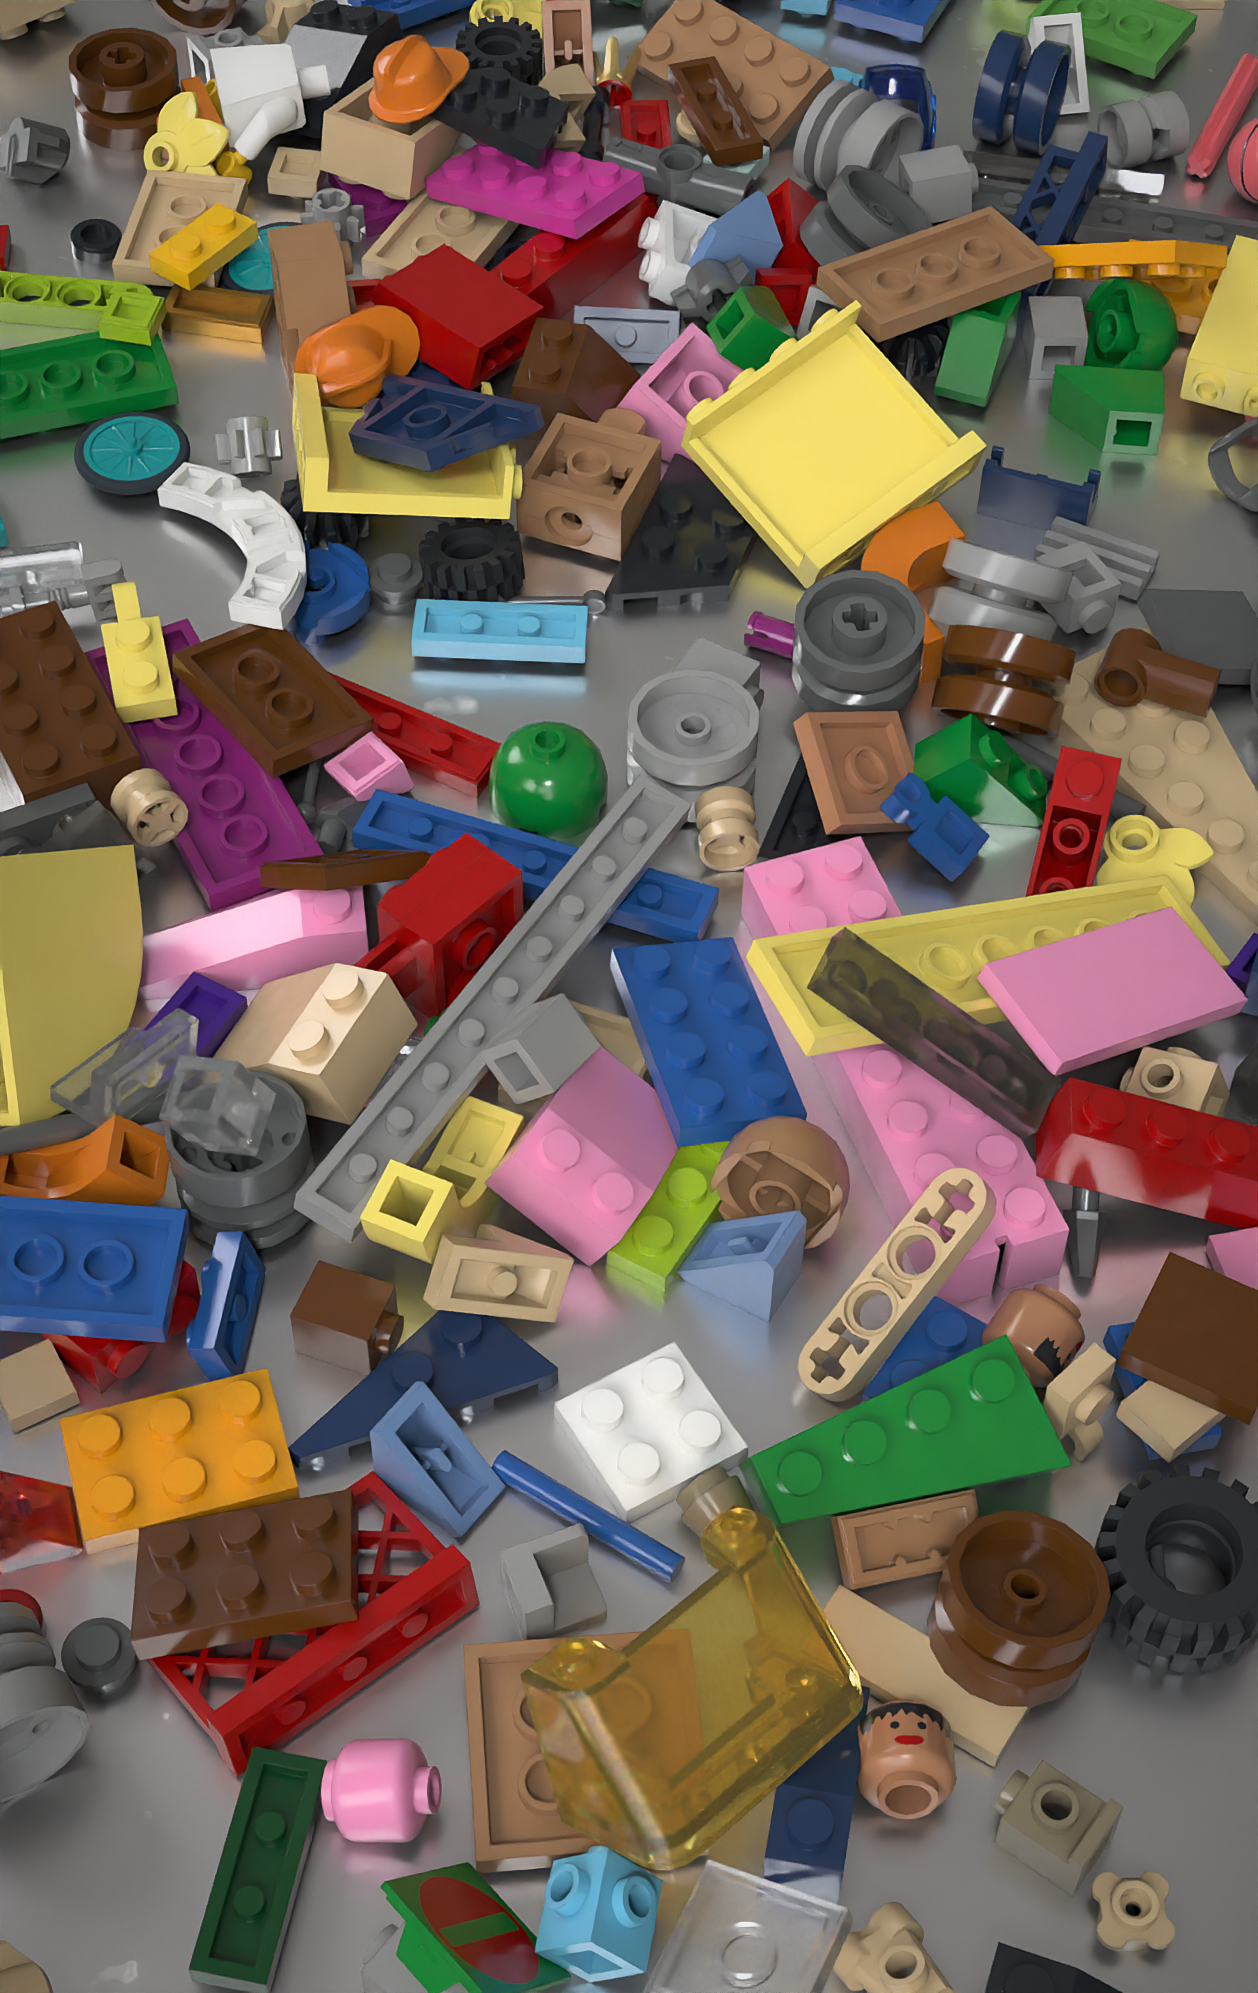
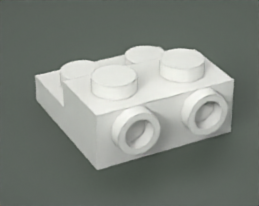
[638,200,717,306]

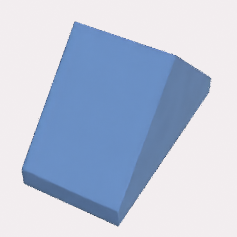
[688,190,783,283]
[677,1210,807,1322]
[370,1381,506,1537]

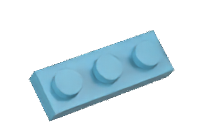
[411,599,588,663]

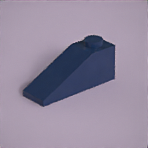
[760,1674,870,1908]

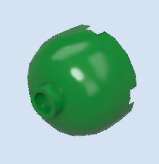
[1084,278,1179,371]
[488,721,608,841]

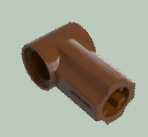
[1094,628,1222,718]

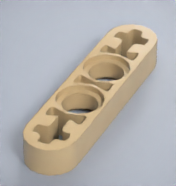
[798,1168,997,1402]

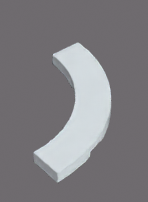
[157,462,307,630]

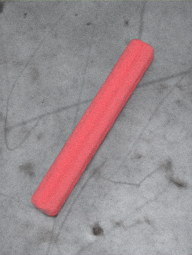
[1185,53,1258,179]

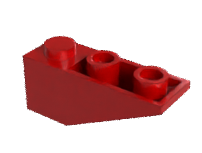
[1025,746,1122,897]

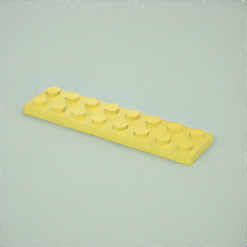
[746,875,1231,1057]

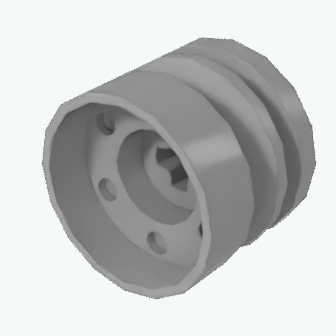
[793,79,924,191]
[0,1602,91,1803]

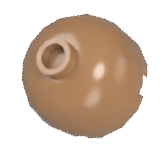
[710,1115,850,1249]

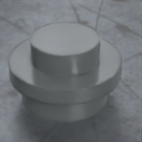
[368,552,423,605]
[61,1617,137,1692]

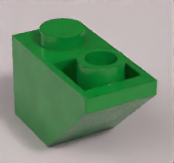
[706,286,799,371]
[934,291,1021,407]
[1048,364,1165,456]
[914,713,1048,828]

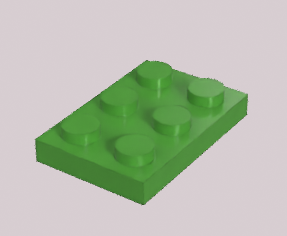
[1026,0,1197,79]

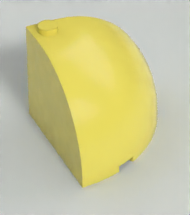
[0,844,143,1126]

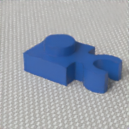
[880,772,990,882]

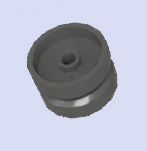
[799,165,932,266]
[791,570,925,712]

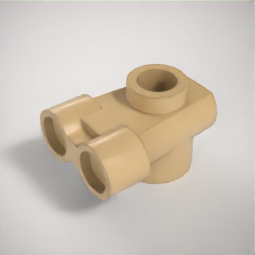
[827,1902,955,1993]

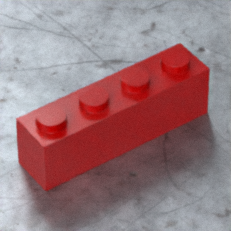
[489,194,649,319]
[1035,1077,1258,1229]

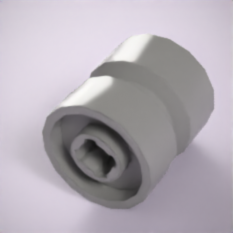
[1097,90,1190,171]

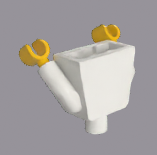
[205,43,331,185]

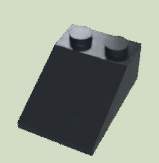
[284,0,404,139]

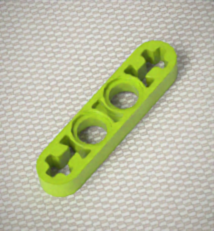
[0,271,153,331]

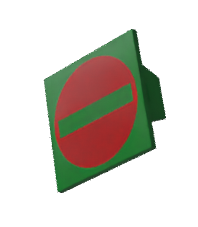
[380,1862,572,1993]

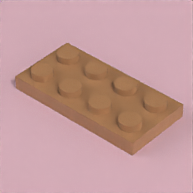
[627,0,834,152]
[816,206,1055,343]

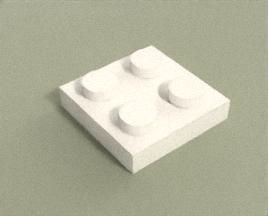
[554,1342,748,1523]

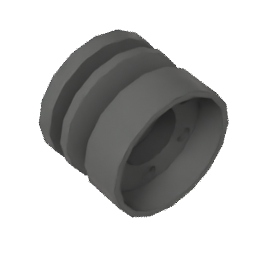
[163,1069,316,1250]

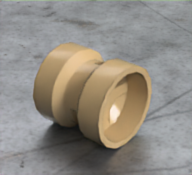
[694,786,760,872]

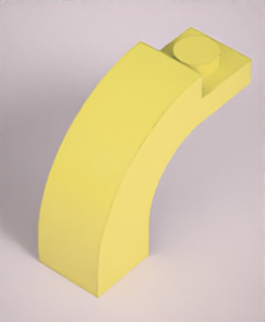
[360,1095,526,1265]

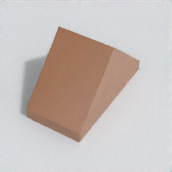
[541,0,594,86]

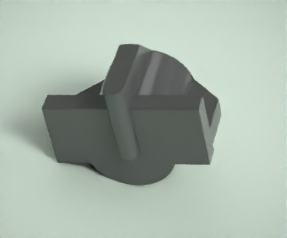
[0,117,70,185]
[670,255,755,325]

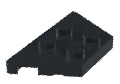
[428,67,569,169]
[605,453,759,611]

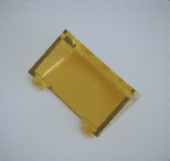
[520,1503,864,1870]

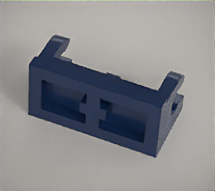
[977,445,1101,531]

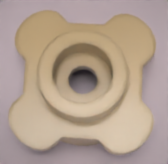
[1091,1871,1175,1951]

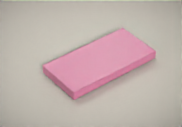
[977,906,1248,1077]

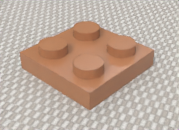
[793,711,914,835]

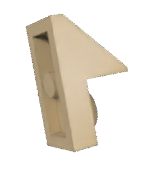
[423,1224,574,1323]

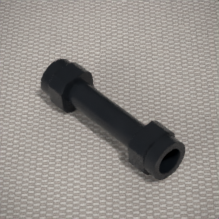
[578,86,610,162]

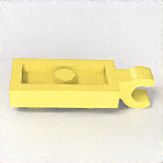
[101,581,178,724]

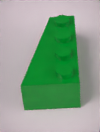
[738,1334,1072,1531]

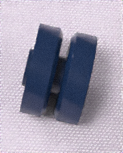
[972,29,1072,155]

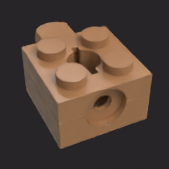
[516,408,661,561]

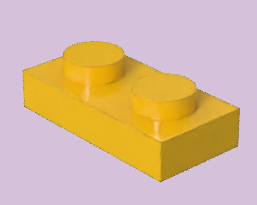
[149,202,259,291]

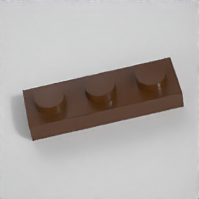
[667,56,764,167]

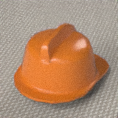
[369,34,469,124]
[294,305,420,409]

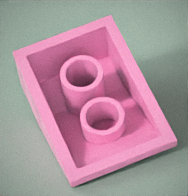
[616,322,744,465]
[484,1046,679,1267]

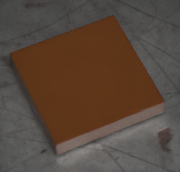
[259,849,432,891]
[1116,1252,1258,1425]

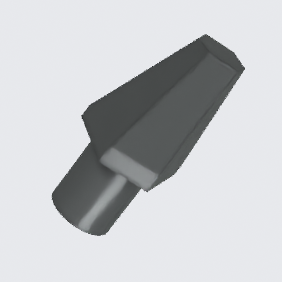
[313,795,370,854]
[1062,1186,1106,1278]

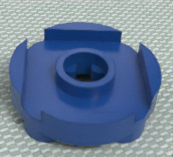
[285,541,372,645]

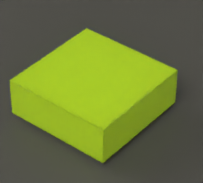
[98,290,167,346]

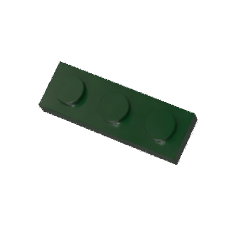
[188,1746,328,1993]

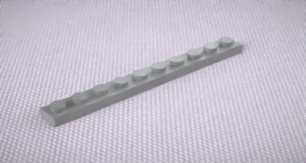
[293,774,692,1243]

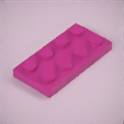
[424,140,645,240]

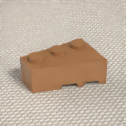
[267,220,363,409]

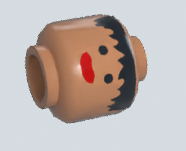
[980,1284,1085,1388]
[857,1699,957,1820]

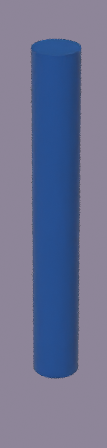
[491,1450,685,1583]

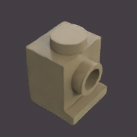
[993,1760,1124,1897]

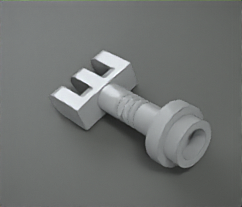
[0,558,127,621]

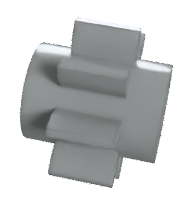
[300,188,365,248]
[215,416,283,478]

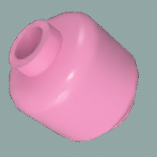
[321,1738,442,1843]

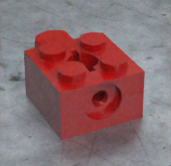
[353,832,523,1019]

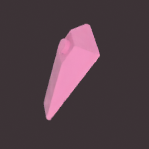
[136,886,369,1001]

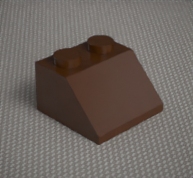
[512,317,641,440]

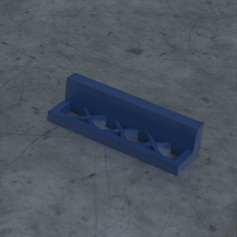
[1011,131,1108,324]

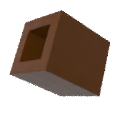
[290,1260,404,1376]

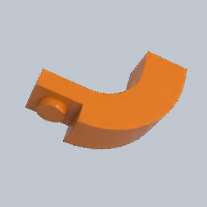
[861,501,966,685]
[0,1114,170,1206]

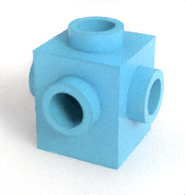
[535,1845,663,1983]

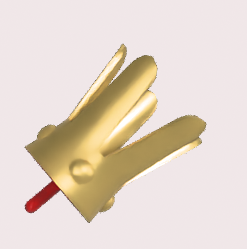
[593,36,641,110]

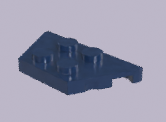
[348,374,545,472]

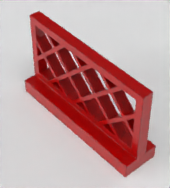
[147,1471,480,1777]

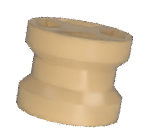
[111,768,188,847]

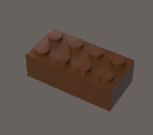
[0,600,141,821]

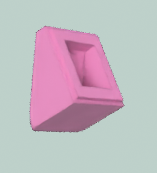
[323,731,415,802]

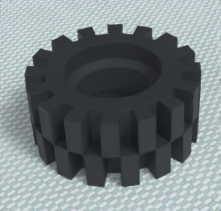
[456,16,543,86]
[419,517,525,602]

